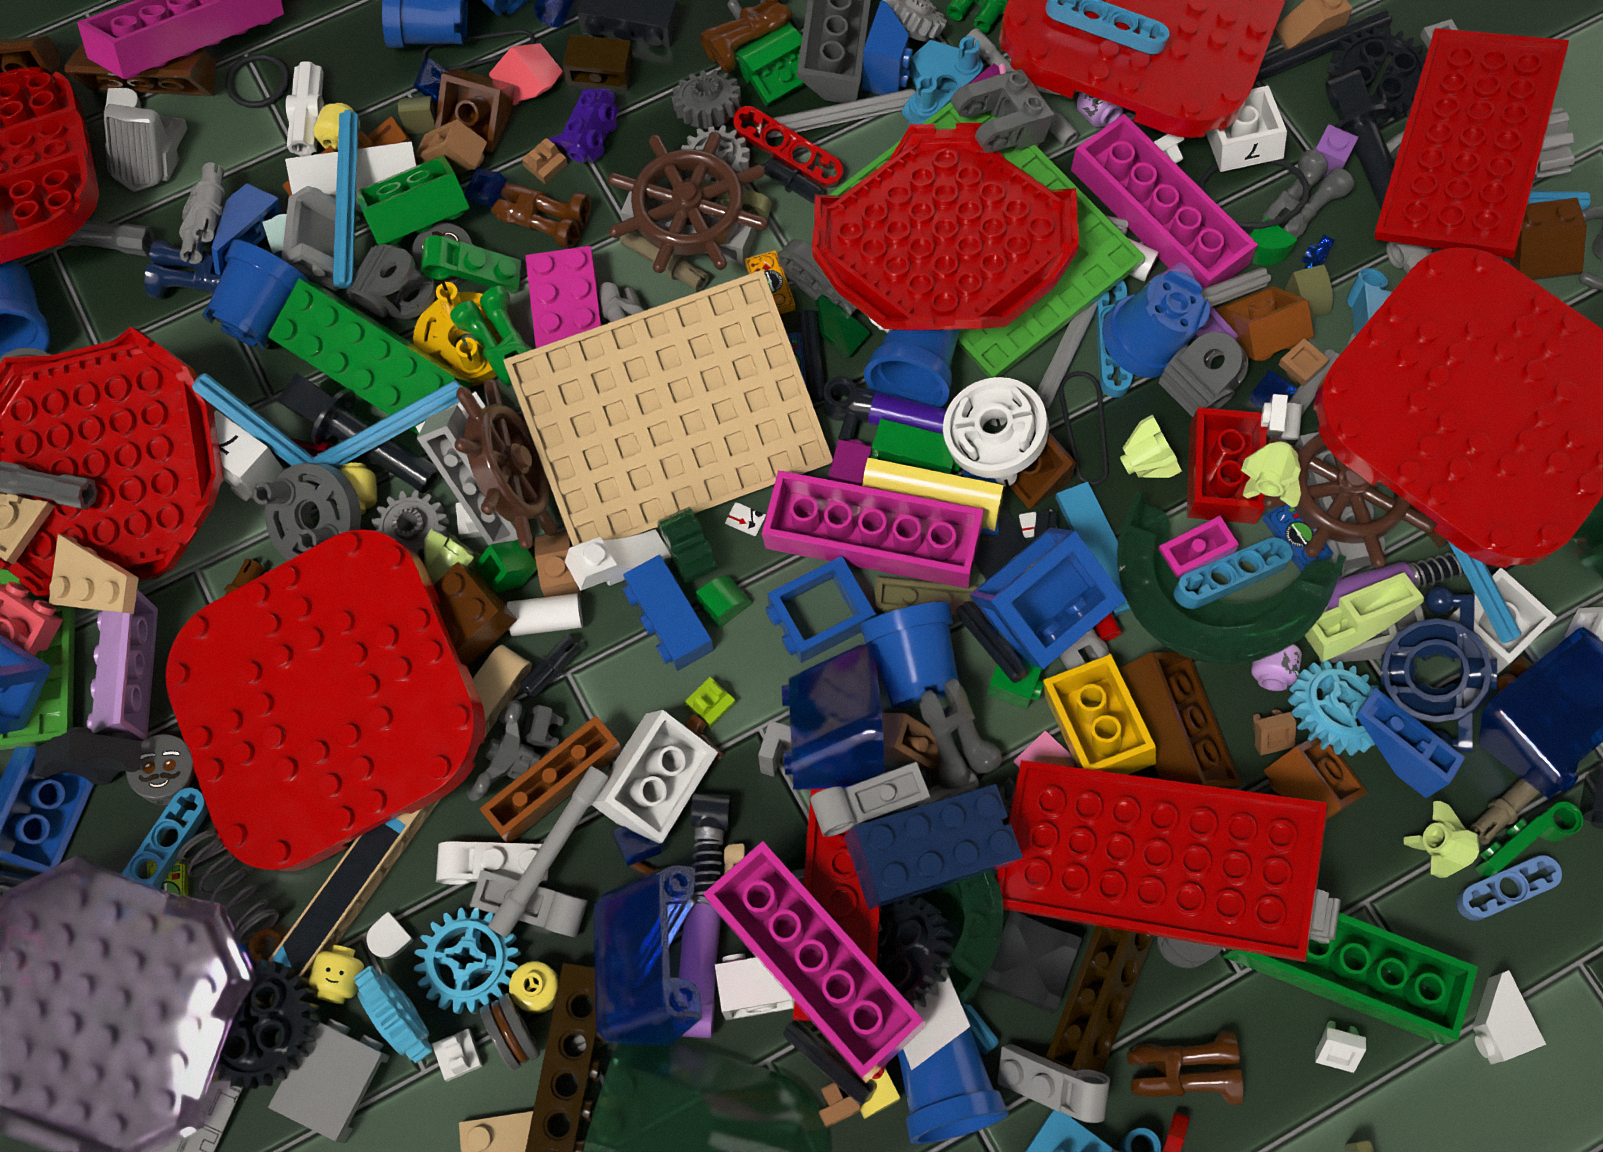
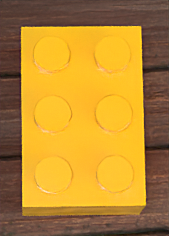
[1043,654,1156,775]

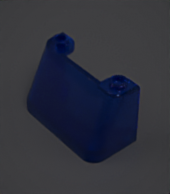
[1479,627,1603,800]
[782,644,884,790]
[594,865,702,1045]

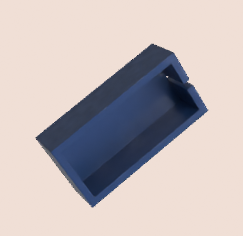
[844,784,1023,910]

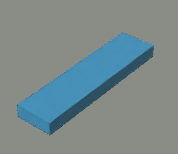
[1055,482,1147,617]

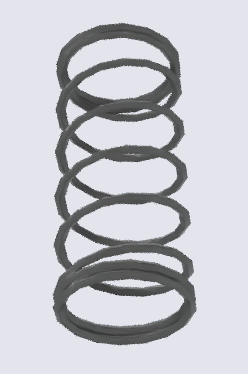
[177,830,279,944]

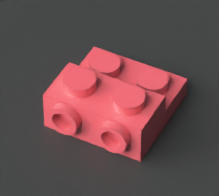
[0,582,63,656]

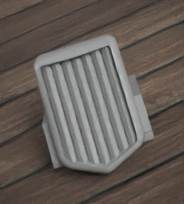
[104,104,188,192]

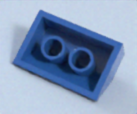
[0,747,94,876]

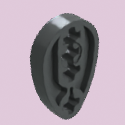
[778,239,857,315]

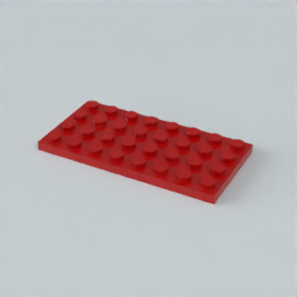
[1375,28,1569,258]
[992,760,1328,962]

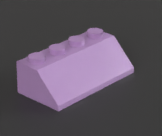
[87,590,158,741]

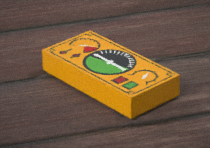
[745,250,795,315]

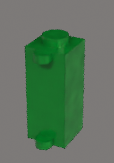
[870,419,960,474]

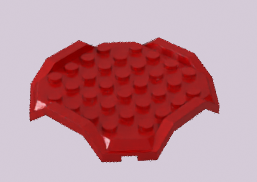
[812,122,1079,330]
[0,326,223,597]

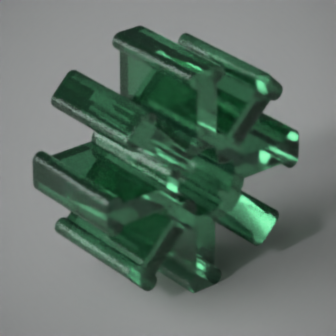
[657,506,718,584]

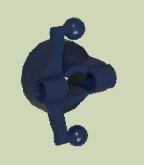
[1381,586,1497,753]

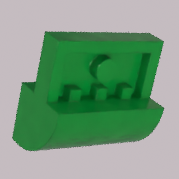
[734,24,805,107]

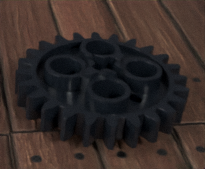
[1327,27,1427,123]
[877,897,954,1010]
[196,959,319,1089]

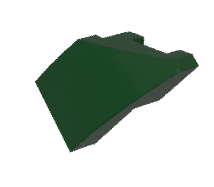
[815,295,870,359]

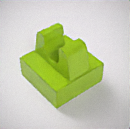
[685,677,736,728]

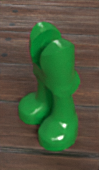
[450,286,533,387]

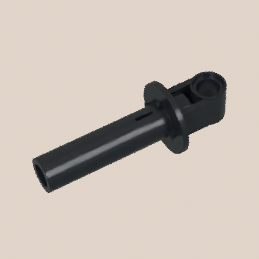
[1325,69,1395,210]
[277,373,439,494]

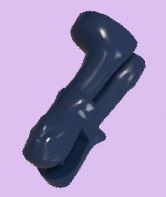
[145,240,222,299]

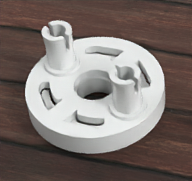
[943,377,1049,486]

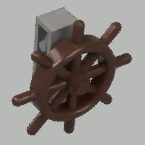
[608,131,768,273]
[417,379,558,549]
[1263,432,1436,573]

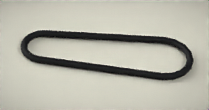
[421,29,535,74]
[1058,371,1109,486]

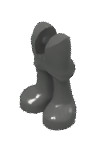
[1260,149,1354,238]
[920,678,1002,789]

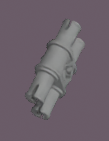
[179,162,225,264]

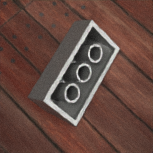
[797,0,871,103]

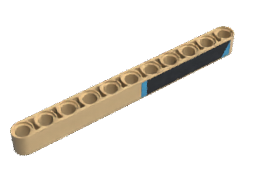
[268,645,532,989]

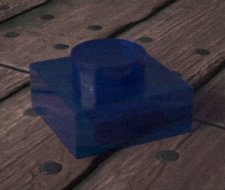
[413,58,448,104]
[464,168,507,207]
[1301,234,1335,269]
[1248,370,1298,408]
[613,826,661,867]

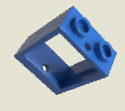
[765,556,876,663]

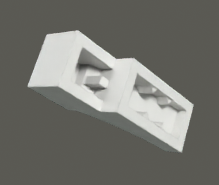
[565,529,672,591]

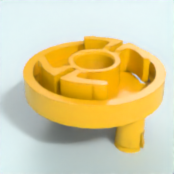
[413,282,511,387]

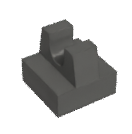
[520,705,564,748]

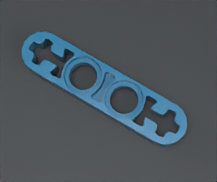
[1045,0,1169,54]
[1096,280,1132,398]
[1174,537,1293,609]
[106,788,209,921]

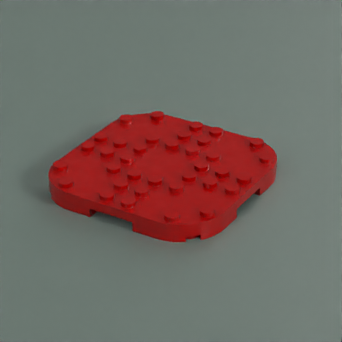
[999,0,1285,137]
[0,67,99,264]
[1314,248,1603,568]
[166,530,486,872]

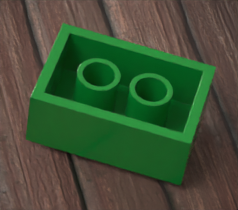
[356,155,469,245]

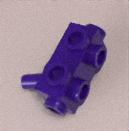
[549,88,619,163]

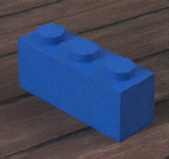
[622,554,714,671]

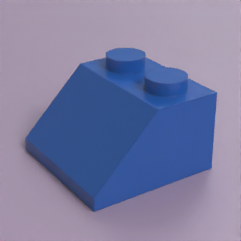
[862,1,913,95]

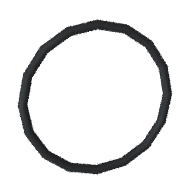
[1198,159,1310,229]

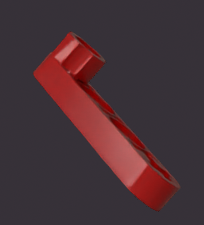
[734,106,843,188]

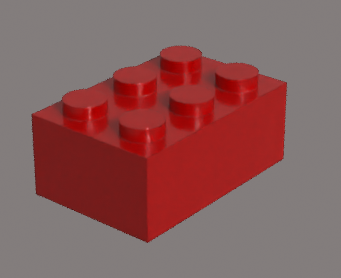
[1187,407,1267,524]

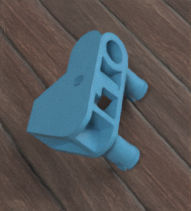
[902,36,983,126]

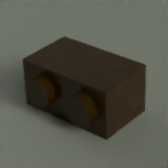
[563,35,634,91]

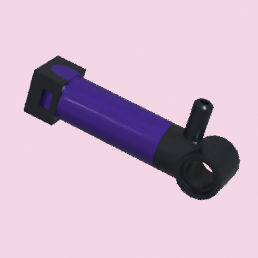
[823,376,971,453]

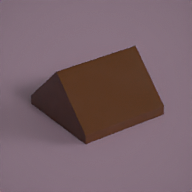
[1005,431,1076,510]

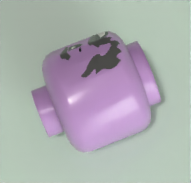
[1077,92,1123,127]
[1251,635,1302,691]

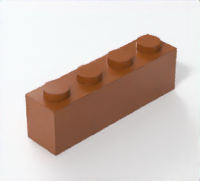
[479,715,622,843]

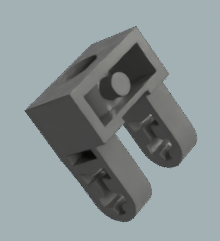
[951,69,1055,153]

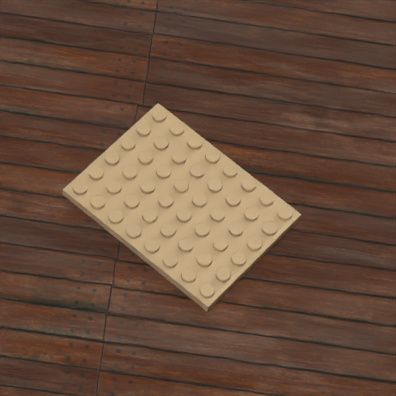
[503,270,833,546]

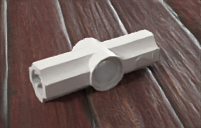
[286,62,324,157]

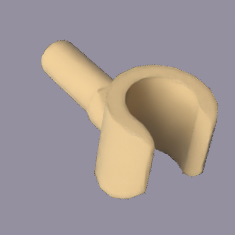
[724,843,745,875]

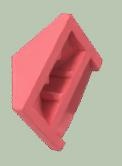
[489,43,564,106]

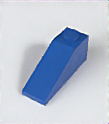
[211,183,280,276]
[1356,687,1465,798]

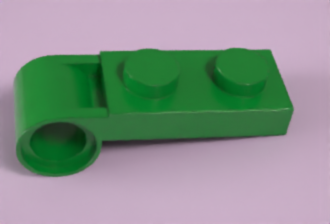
[421,236,521,294]
[1474,802,1583,879]

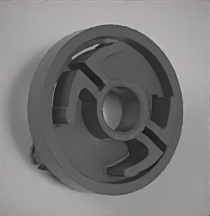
[253,463,361,561]

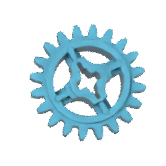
[1288,660,1380,756]
[414,908,521,1014]
[354,965,433,1063]

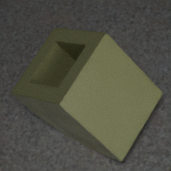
[398,96,437,134]
[1285,264,1333,319]

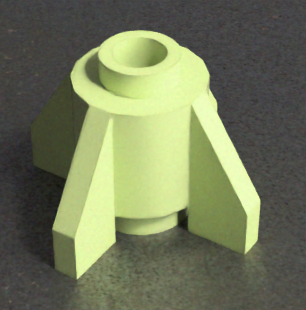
[1120,415,1182,478]
[1241,442,1301,508]
[424,528,482,585]
[1404,801,1480,878]

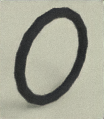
[225,54,289,108]

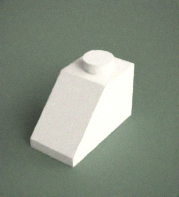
[1473,970,1546,1064]

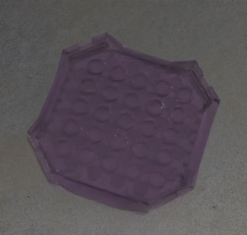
[0,855,256,1152]

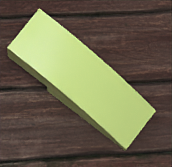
[1305,572,1424,662]

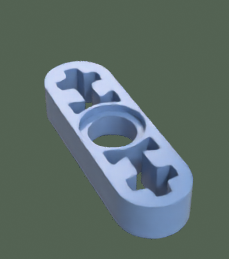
[1456,855,1562,921]

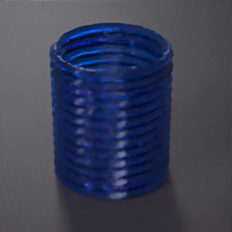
[533,0,576,27]

